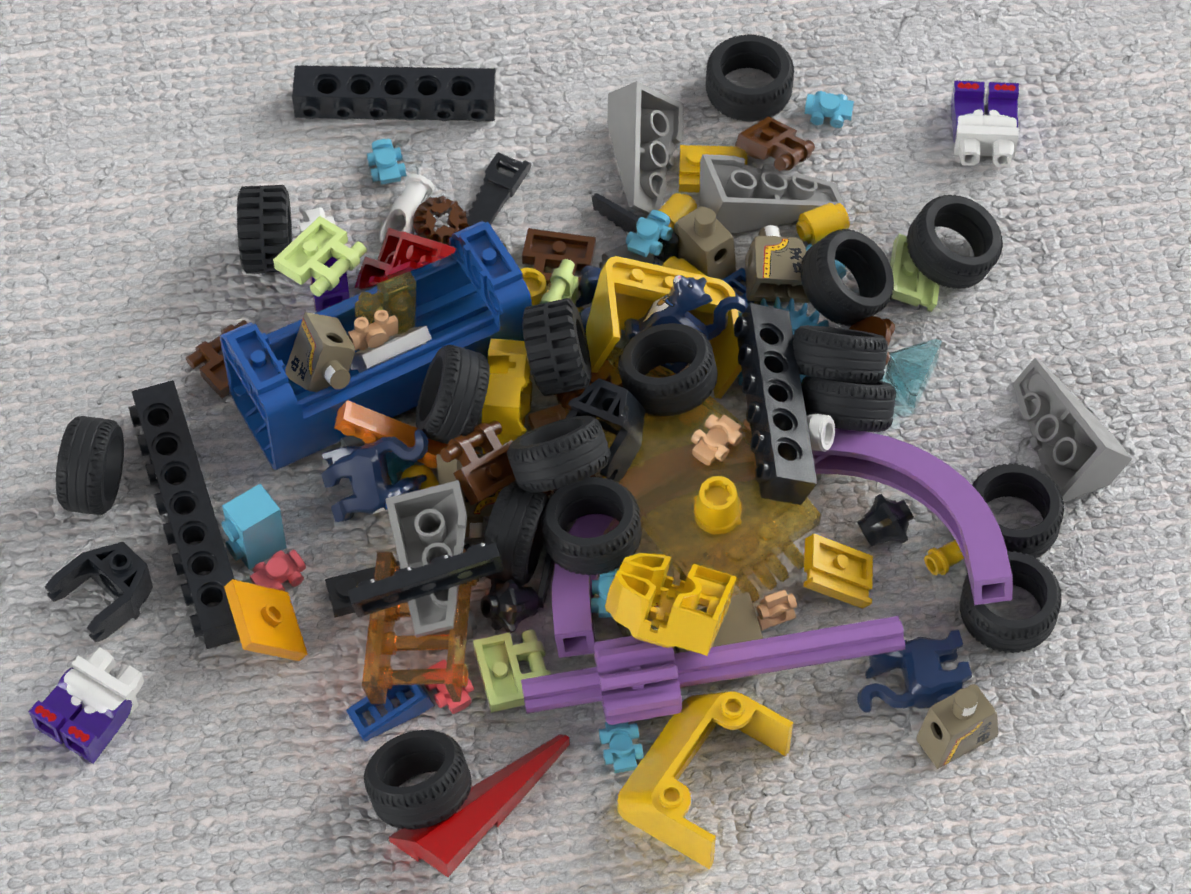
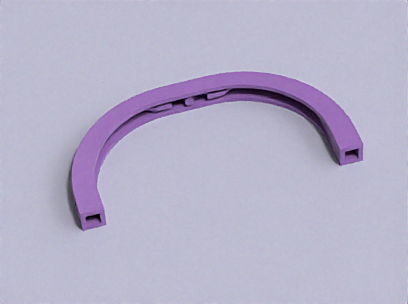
[552,428,1013,658]

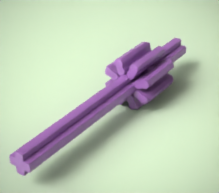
[521,616,905,725]

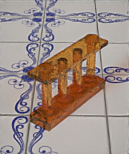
[362,549,478,704]

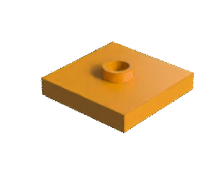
[224,579,308,661]

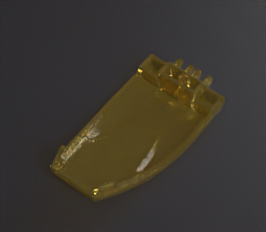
[555,347,822,603]

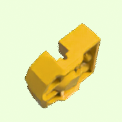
[482,338,533,454]
[605,553,737,656]

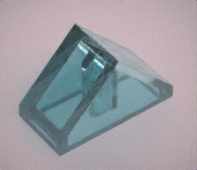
[886,339,942,414]

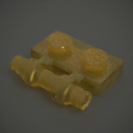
[355,272,416,334]

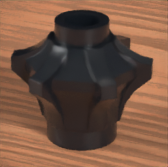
[857,494,914,547]
[480,578,539,633]

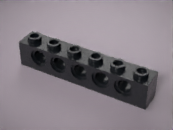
[292,65,496,122]
[734,303,817,505]

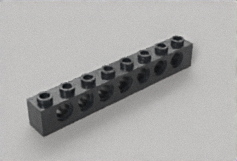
[128,380,240,649]

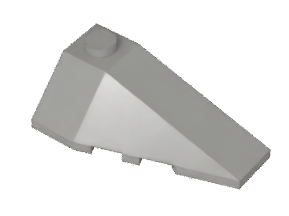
[607,81,684,215]
[699,154,846,233]
[1012,358,1132,503]
[385,480,467,638]

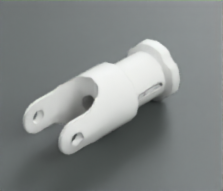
[379,174,435,244]

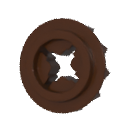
[413,195,469,245]

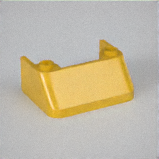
[586,256,742,399]
[617,692,793,869]

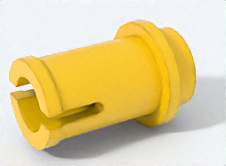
[924,539,964,575]

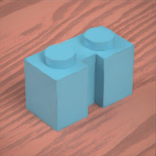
[221,483,287,570]

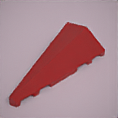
[354,227,456,290]
[389,734,570,878]

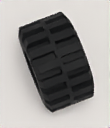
[237,185,292,274]
[522,298,591,396]

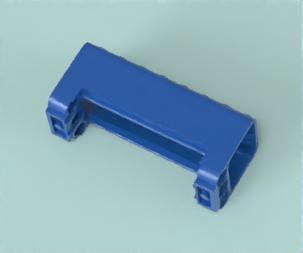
[220,221,532,471]

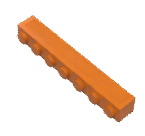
[334,400,482,469]

